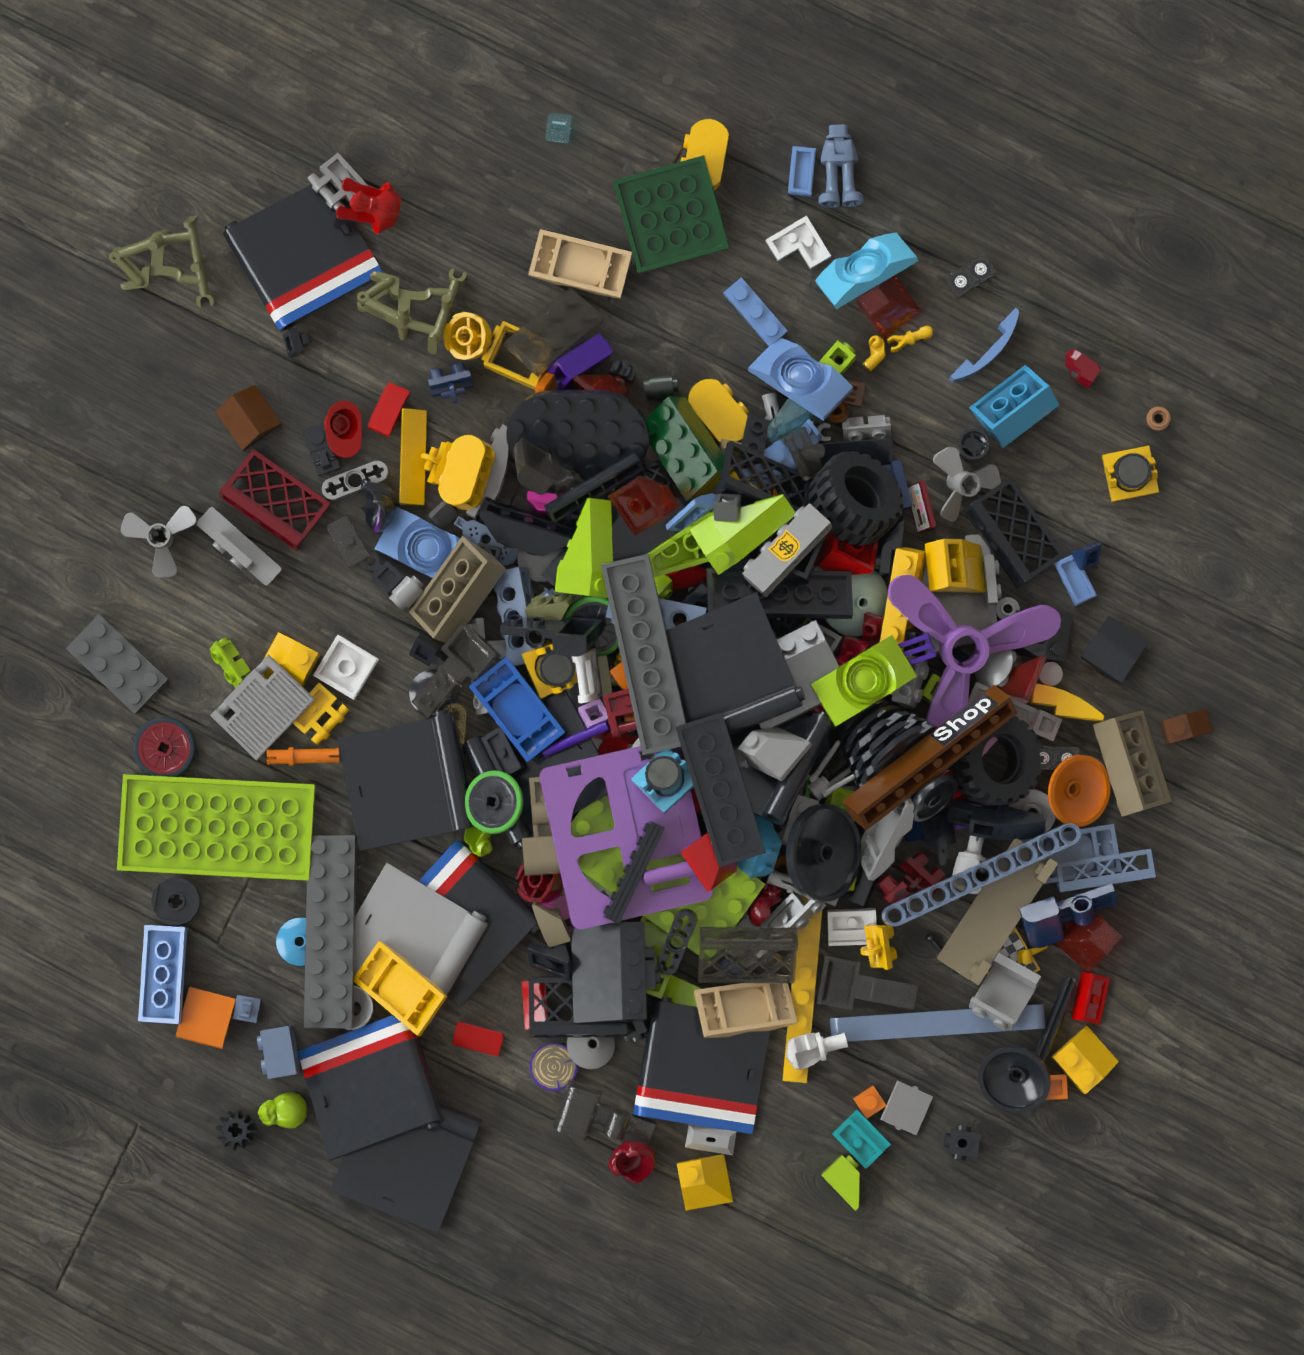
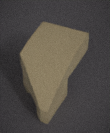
[532,903,571,948]

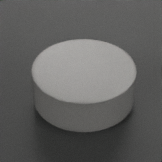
[1038,662,1063,686]

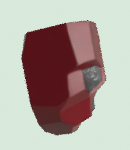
[1065,349,1102,390]

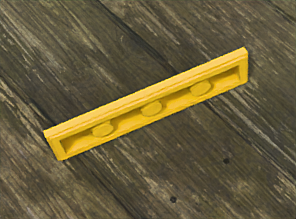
[400,408,427,506]

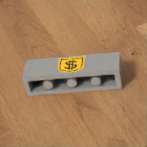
[742,503,832,598]

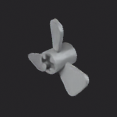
[933,447,1001,522]
[121,506,197,578]

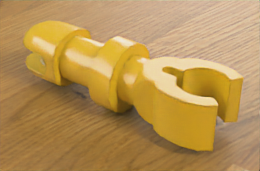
[887,326,933,352]

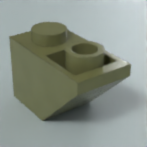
[525,592,577,634]

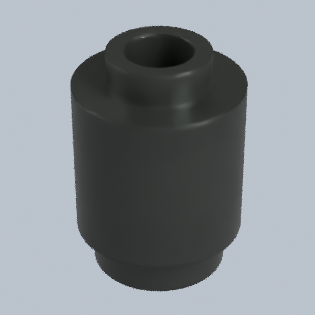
[644,373,679,400]

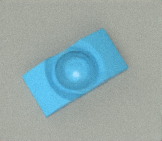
[815,233,918,309]

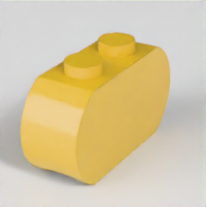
[680,119,729,190]
[688,379,749,445]
[438,435,496,510]

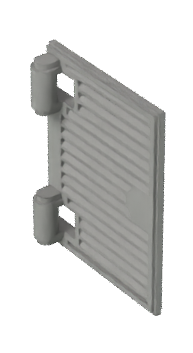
[210,654,315,760]

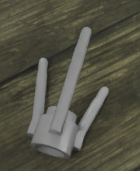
[807,740,855,801]

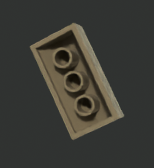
[409,536,506,646]
[1093,710,1172,817]

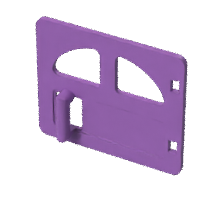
[539,746,713,929]

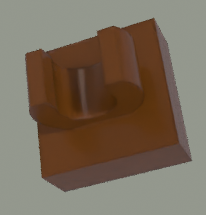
[842,379,866,407]

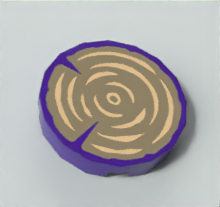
[530,1043,577,1091]

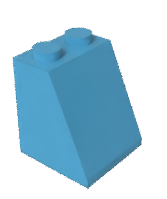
[737,815,782,878]

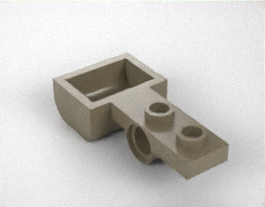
[522,777,560,876]

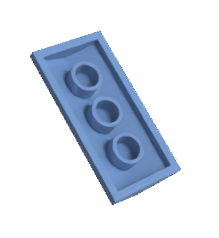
[138,925,187,1024]

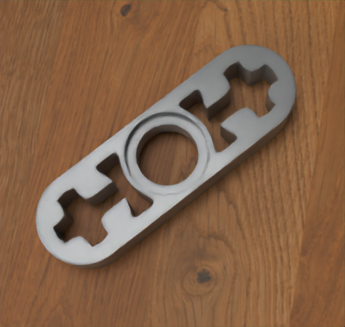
[322,461,389,501]

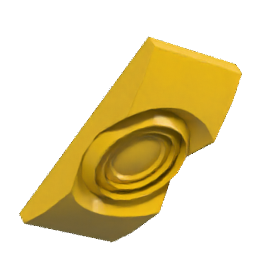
[354,941,447,1036]

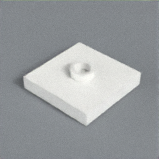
[313,635,379,700]

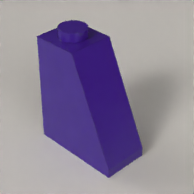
[547,333,613,390]

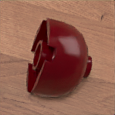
[517,863,563,904]

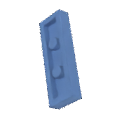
[723,277,788,347]

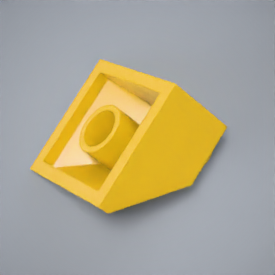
[263,632,321,687]
[677,1154,733,1211]

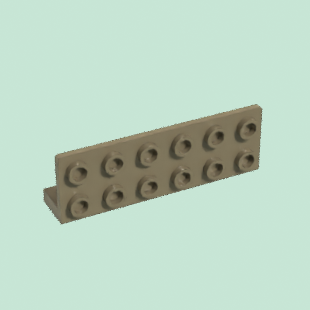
[937,839,1058,985]

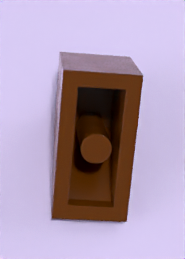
[1159,709,1213,745]

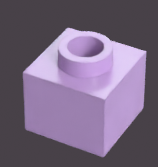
[578,698,610,729]

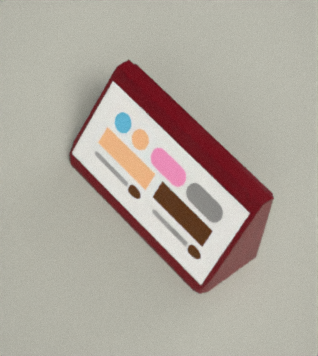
[908,481,936,533]

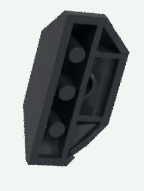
[479,500,577,556]

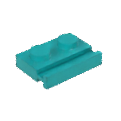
[832,1109,891,1169]

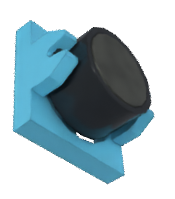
[631,749,694,814]

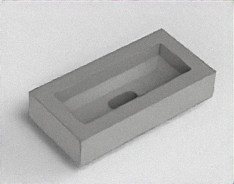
[685,1124,737,1155]

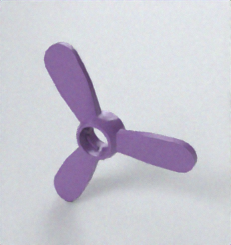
[888,574,1061,727]

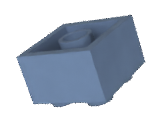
[257,1025,301,1079]

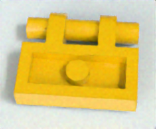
[293,683,349,746]

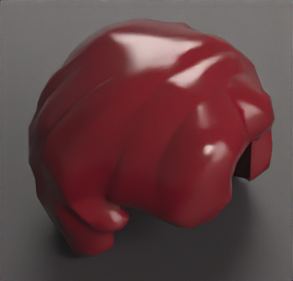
[608,1141,656,1184]

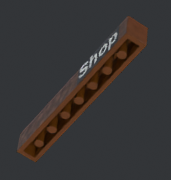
[843,685,1018,830]

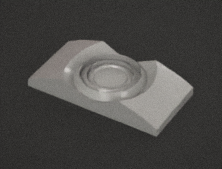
[860,797,914,881]

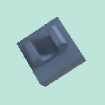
[233,995,262,1023]

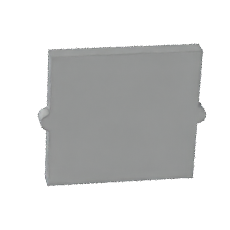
[880,1081,933,1135]

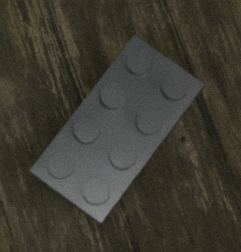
[66,614,168,714]

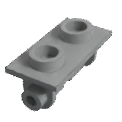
[842,415,891,442]

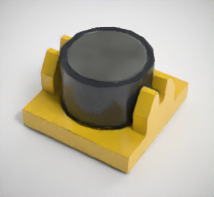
[1102,446,1159,502]
[521,640,578,698]

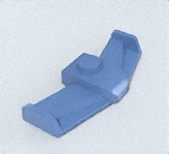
[742,419,822,488]

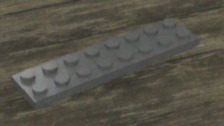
[601,554,686,755]
[304,835,357,1029]

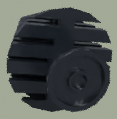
[833,699,958,822]

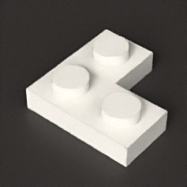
[766,216,831,270]

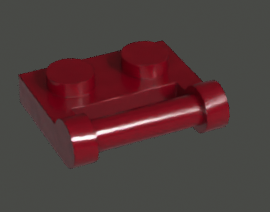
[603,689,637,738]

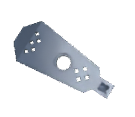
[454,516,519,566]

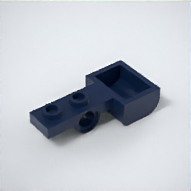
[1019,883,1117,948]

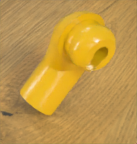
[863,335,886,372]

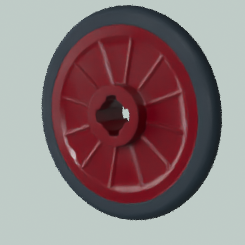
[133,717,196,777]

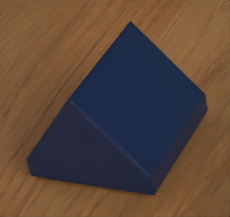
[1071,542,1102,571]

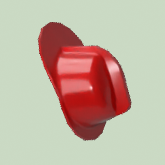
[324,400,362,458]

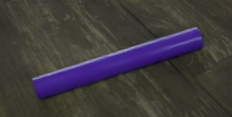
[542,721,610,757]

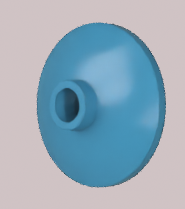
[276,918,306,966]

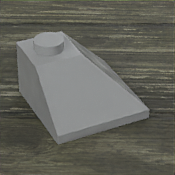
[737,727,812,781]

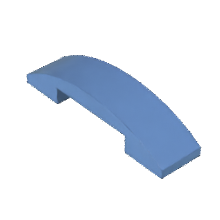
[949,308,1019,383]

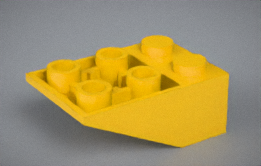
[925,539,986,593]

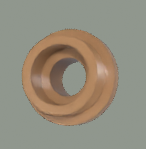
[1146,407,1171,431]

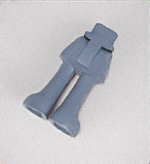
[819,124,864,208]

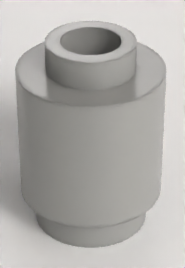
[389,575,424,611]

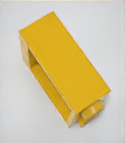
[481,321,556,390]

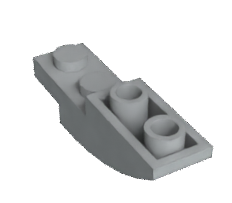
[466,424,509,520]

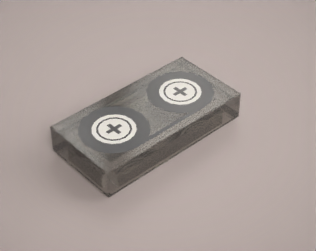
[944,253,997,299]
[1039,746,1080,771]

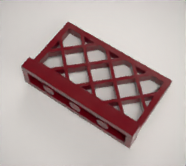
[219,449,331,552]

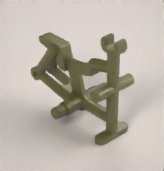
[109,216,216,307]
[357,269,467,354]

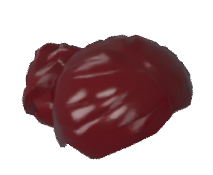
[748,881,782,928]

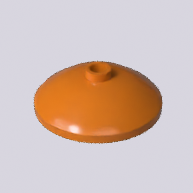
[1048,755,1111,827]

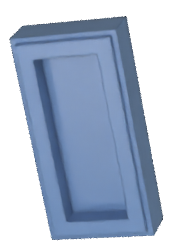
[788,146,816,197]
[1054,555,1097,606]

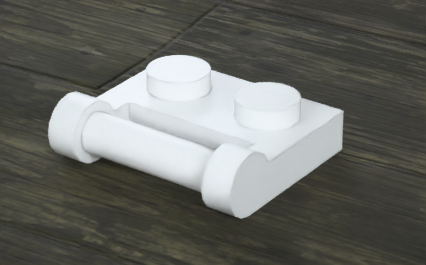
[572,648,602,703]

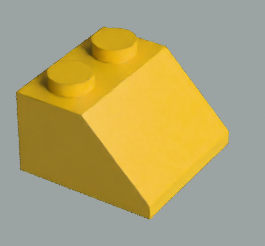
[1051,1025,1119,1094]

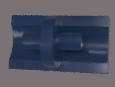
[428,362,474,403]

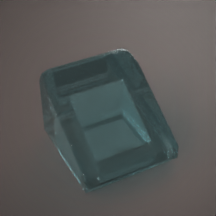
[545,113,572,143]

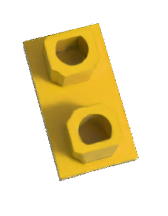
[420,442,452,484]
[860,924,897,970]

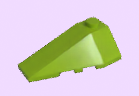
[689,494,796,575]
[555,498,613,598]
[648,511,714,578]

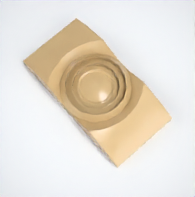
[528,229,632,299]
[694,977,797,1038]

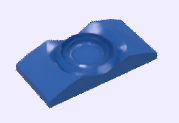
[469,657,566,762]

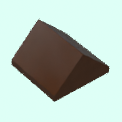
[216,385,281,451]

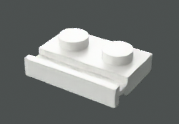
[827,908,876,946]

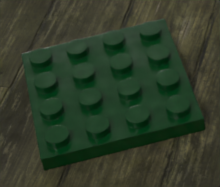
[613,155,730,273]

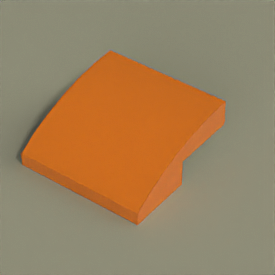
[176,987,236,1049]

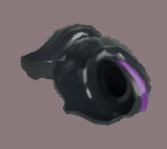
[360,479,399,533]

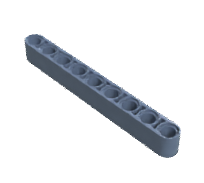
[882,823,1081,927]
[830,1004,1046,1042]

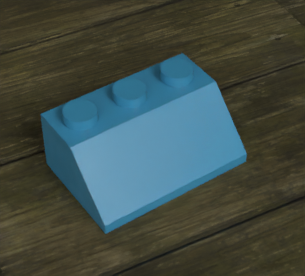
[969,365,1059,448]

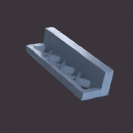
[1056,849,1156,893]

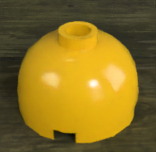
[443,312,492,360]

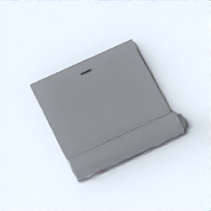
[354,863,488,1025]

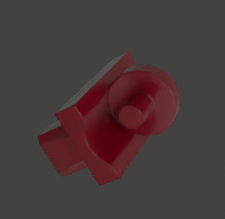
[862,612,884,650]
[837,635,869,667]
[899,852,945,896]
[876,873,912,904]

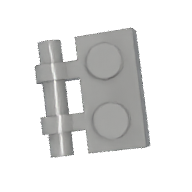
[307,153,368,210]

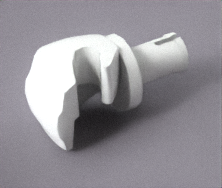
[952,836,986,894]
[786,1032,848,1070]

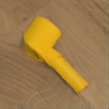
[1017,946,1048,964]

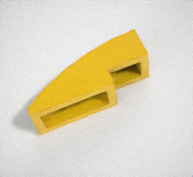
[1031,683,1104,722]

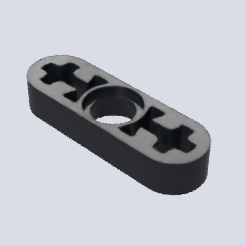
[657,908,698,975]

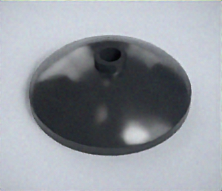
[978,1046,1051,1113]

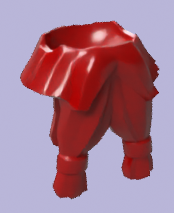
[336,177,401,234]

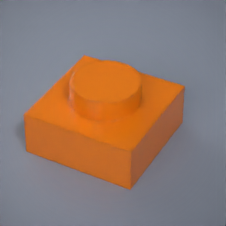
[535,373,557,393]
[1045,1074,1068,1100]
[853,1085,886,1119]

